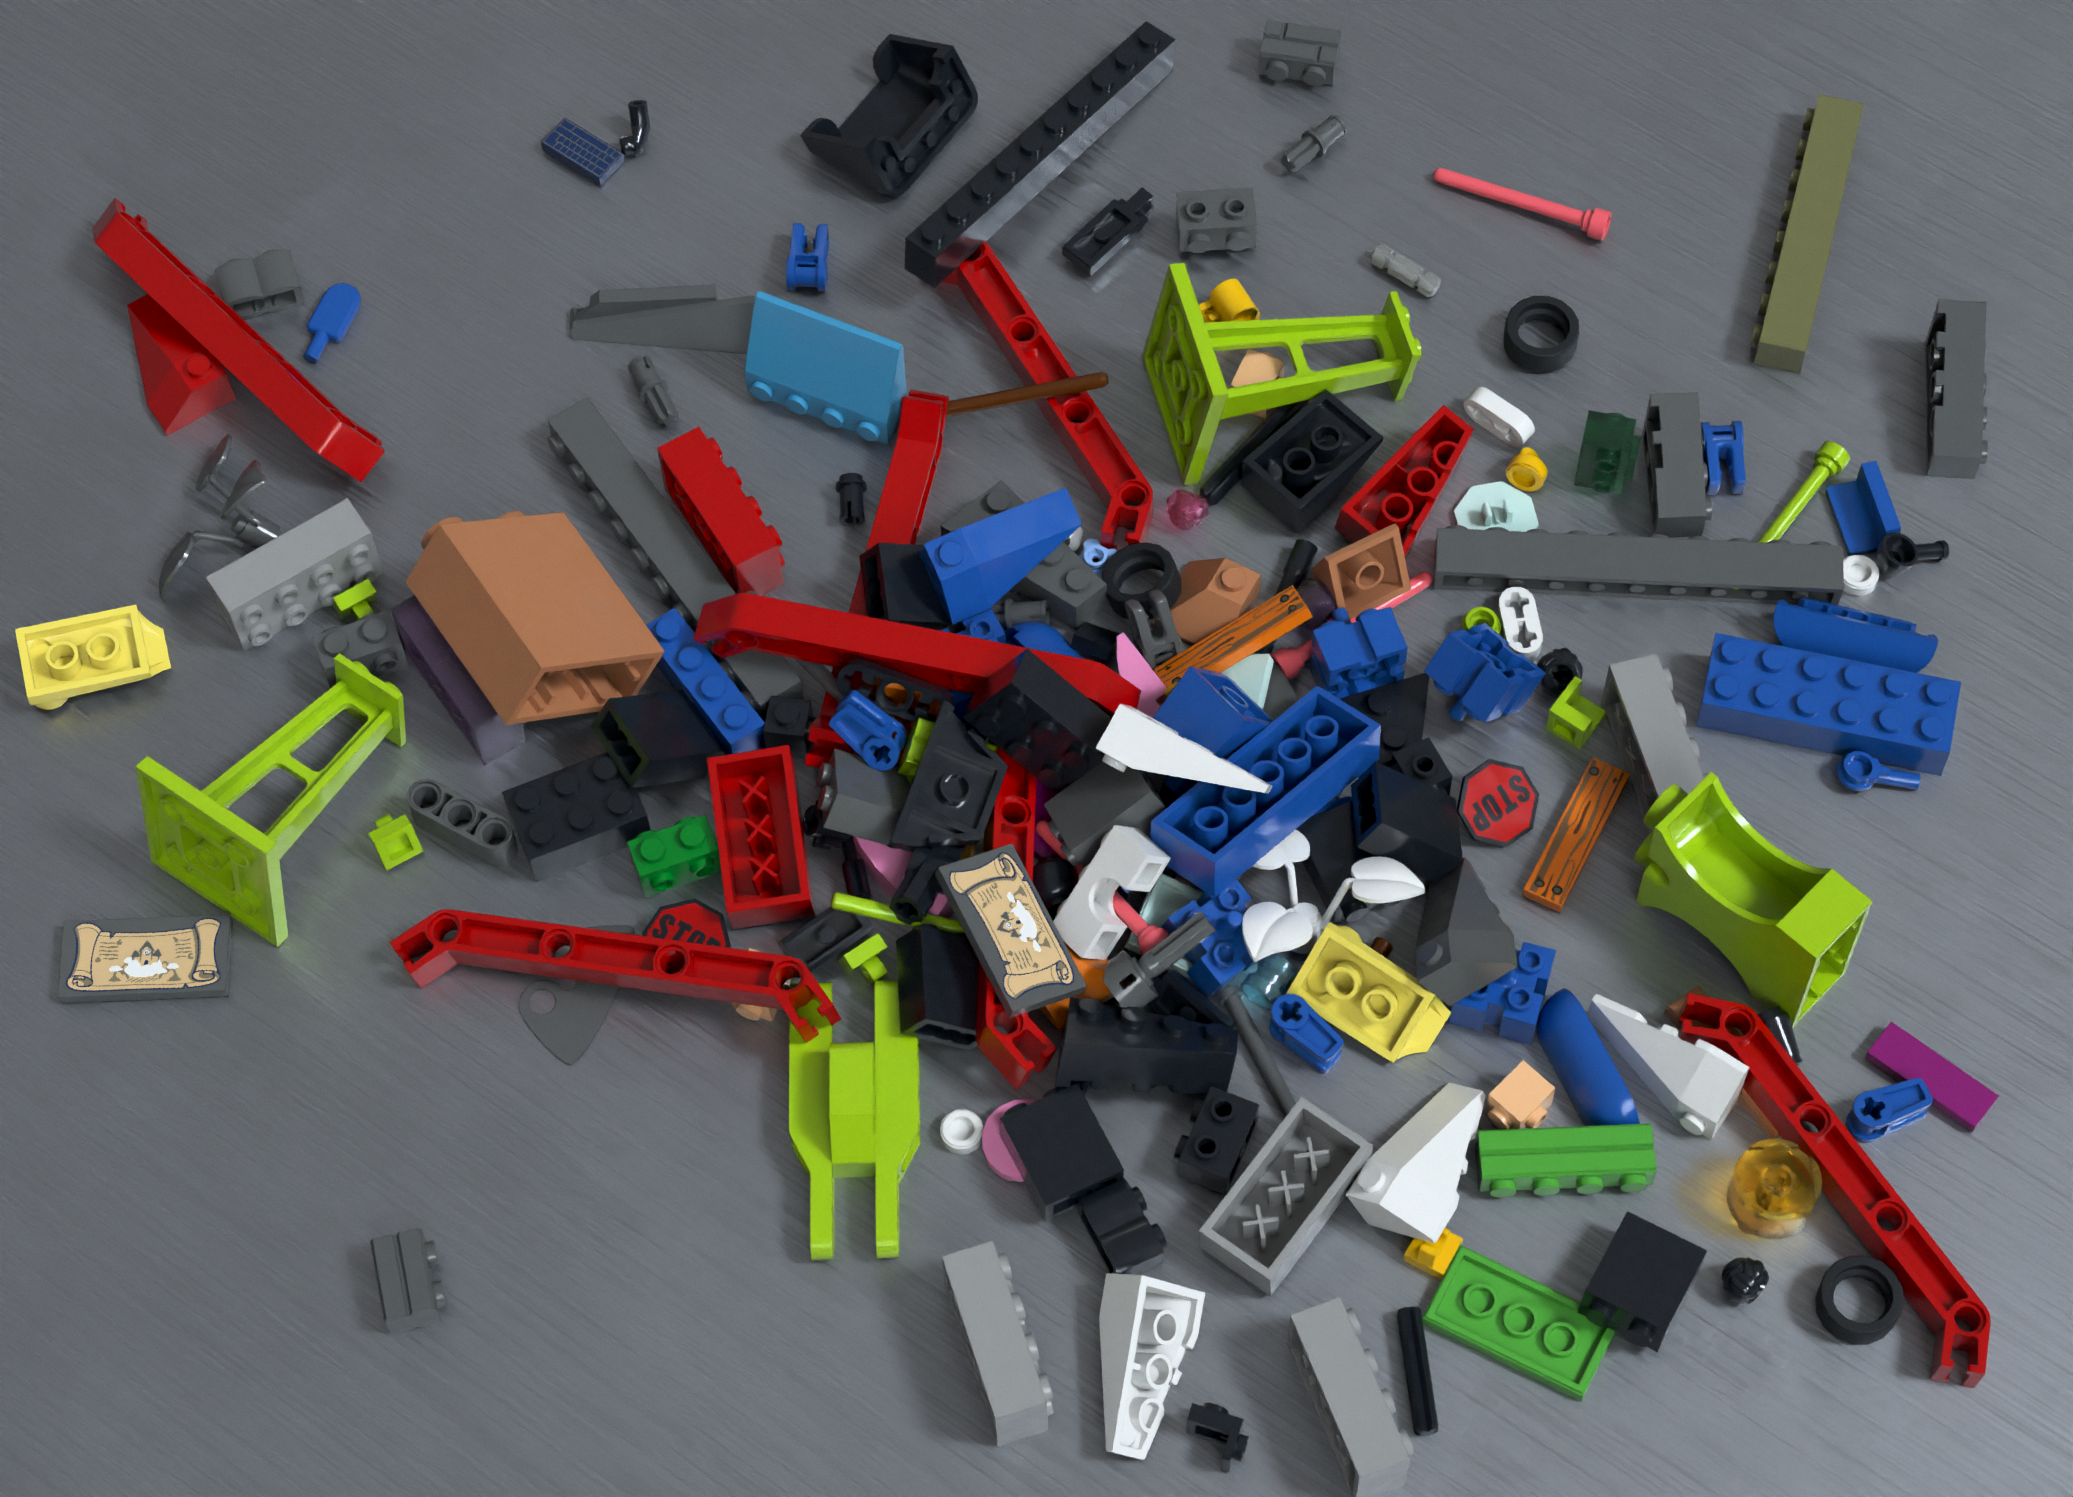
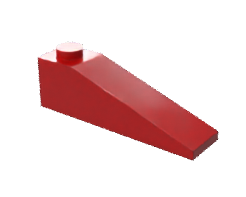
[127,294,236,436]

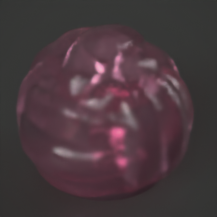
[1166,489,1209,530]

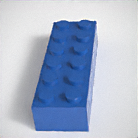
[1696,633,1961,776]
[1151,685,1381,898]

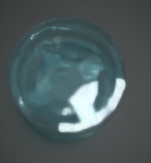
[1240,953,1298,1011]

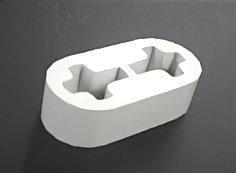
[1463,387,1535,448]
[1497,587,1543,661]

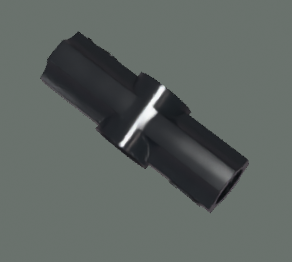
[889,845,968,925]

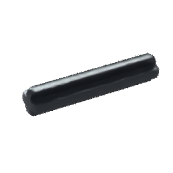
[1397,1306,1439,1436]

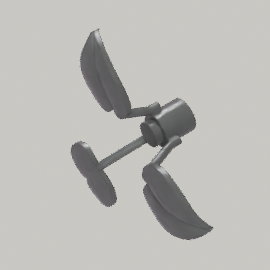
[159,434,280,601]

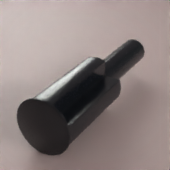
[841,835,873,900]

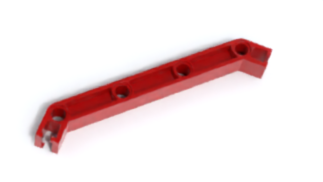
[92,198,385,482]
[942,242,1153,550]
[805,389,949,768]
[693,593,1141,718]
[975,739,1057,1090]
[390,909,841,1043]
[1677,993,1991,1388]

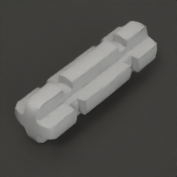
[1370,243,1441,298]

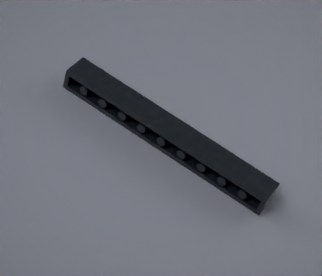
[904,21,1176,288]

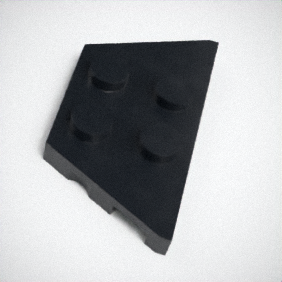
[1340,673,1429,778]
[887,700,1008,849]

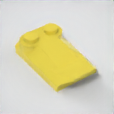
[15,605,171,710]
[1285,922,1451,1063]

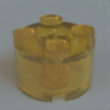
[1727,1138,1822,1239]

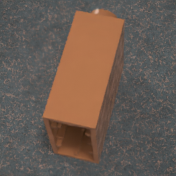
[406,511,665,725]

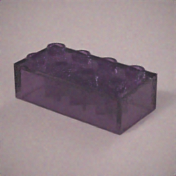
[390,595,527,766]

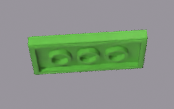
[1422,1245,1615,1402]

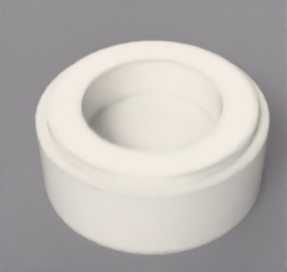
[1843,555,1879,596]
[940,1109,983,1155]

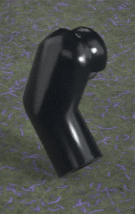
[620,100,650,157]

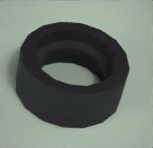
[1503,296,1579,373]
[1102,542,1182,620]
[1815,1256,1904,1345]

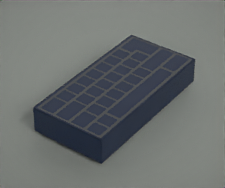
[541,118,625,186]

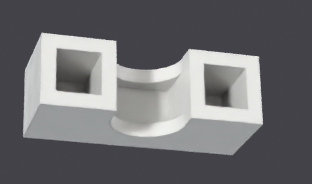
[1053,825,1171,960]

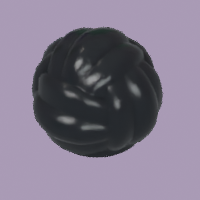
[1537,648,1583,692]
[1721,1257,1769,1304]

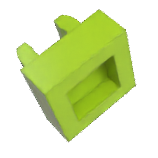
[333,578,377,621]
[368,813,423,871]
[838,933,888,985]

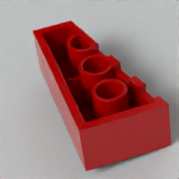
[1334,405,1474,560]

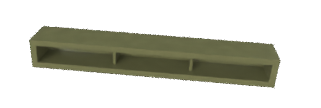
[1750,94,1864,373]

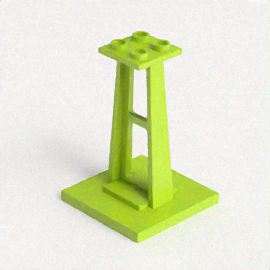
[1141,263,1422,485]
[135,653,406,947]

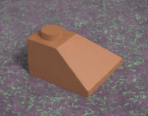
[1312,523,1411,619]
[1151,558,1261,646]

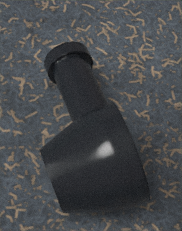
[1875,533,1949,578]

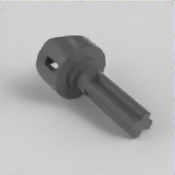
[1103,911,1216,1008]

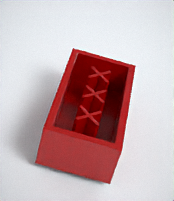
[657,426,785,596]
[707,745,816,930]

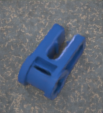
[786,223,829,292]
[1700,421,1746,495]
[829,690,907,771]
[1269,994,1344,1074]
[1845,1078,1933,1143]

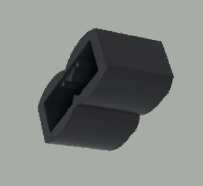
[1077,1178,1167,1275]

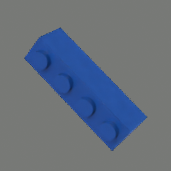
[646,608,766,755]

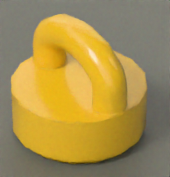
[1506,447,1548,492]

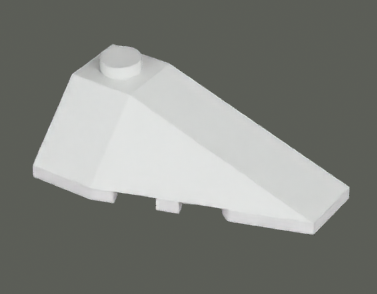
[1096,704,1273,793]
[1588,994,1749,1140]
[1346,1082,1486,1244]
[1099,1273,1205,1460]

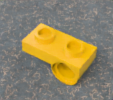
[1199,279,1260,322]

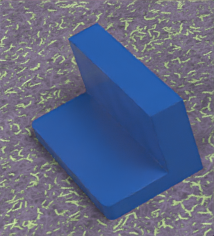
[1825,461,1901,556]

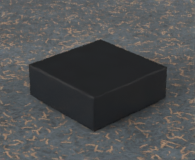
[1070,622,1120,660]

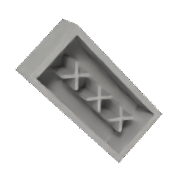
[206,498,384,652]
[1601,653,1708,834]
[1199,1096,1373,1296]
[942,1240,1054,1446]
[1287,1297,1414,1497]

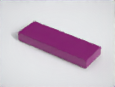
[1865,1022,1999,1133]

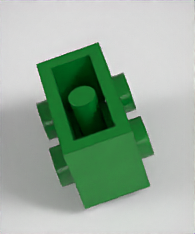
[627,814,721,898]

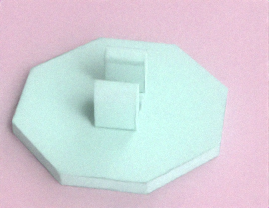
[1453,481,1539,532]

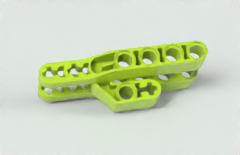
[789,980,920,1260]

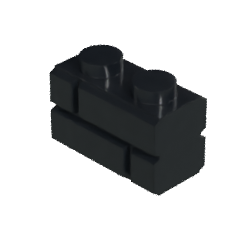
[777,894,874,972]

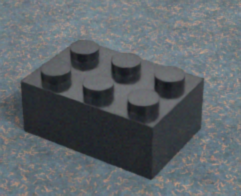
[963,649,1112,794]
[502,752,651,882]

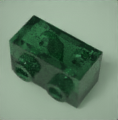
[1574,410,1641,494]

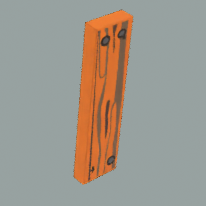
[1153,585,1313,688]
[1522,757,1630,913]

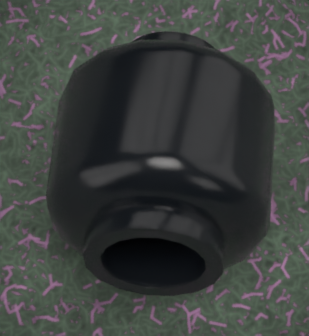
[1033,855,1079,920]

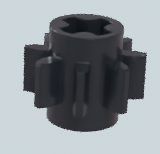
[802,799,851,850]

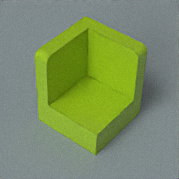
[1545,676,1606,750]

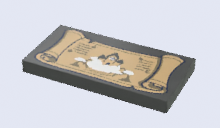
[935,844,1087,1018]
[58,914,233,1003]

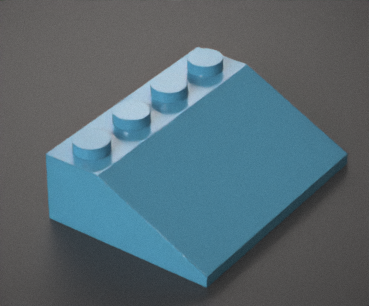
[744,291,907,445]

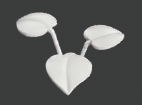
[1242,830,1425,962]

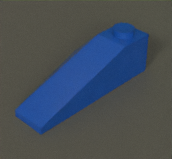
[918,487,1082,626]

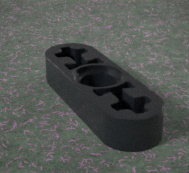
[837,658,955,723]

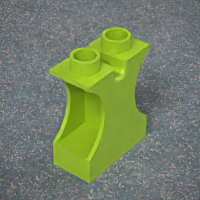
[1634,772,1873,1028]

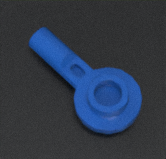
[1836,751,1921,791]

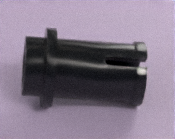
[835,473,867,526]

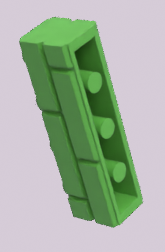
[1475,1123,1656,1198]

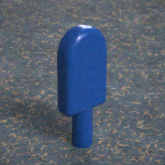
[303,283,362,364]

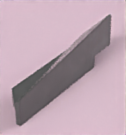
[570,284,755,354]

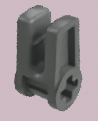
[1124,588,1184,670]

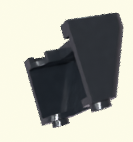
[800,34,978,197]

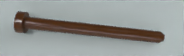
[946,372,1109,417]

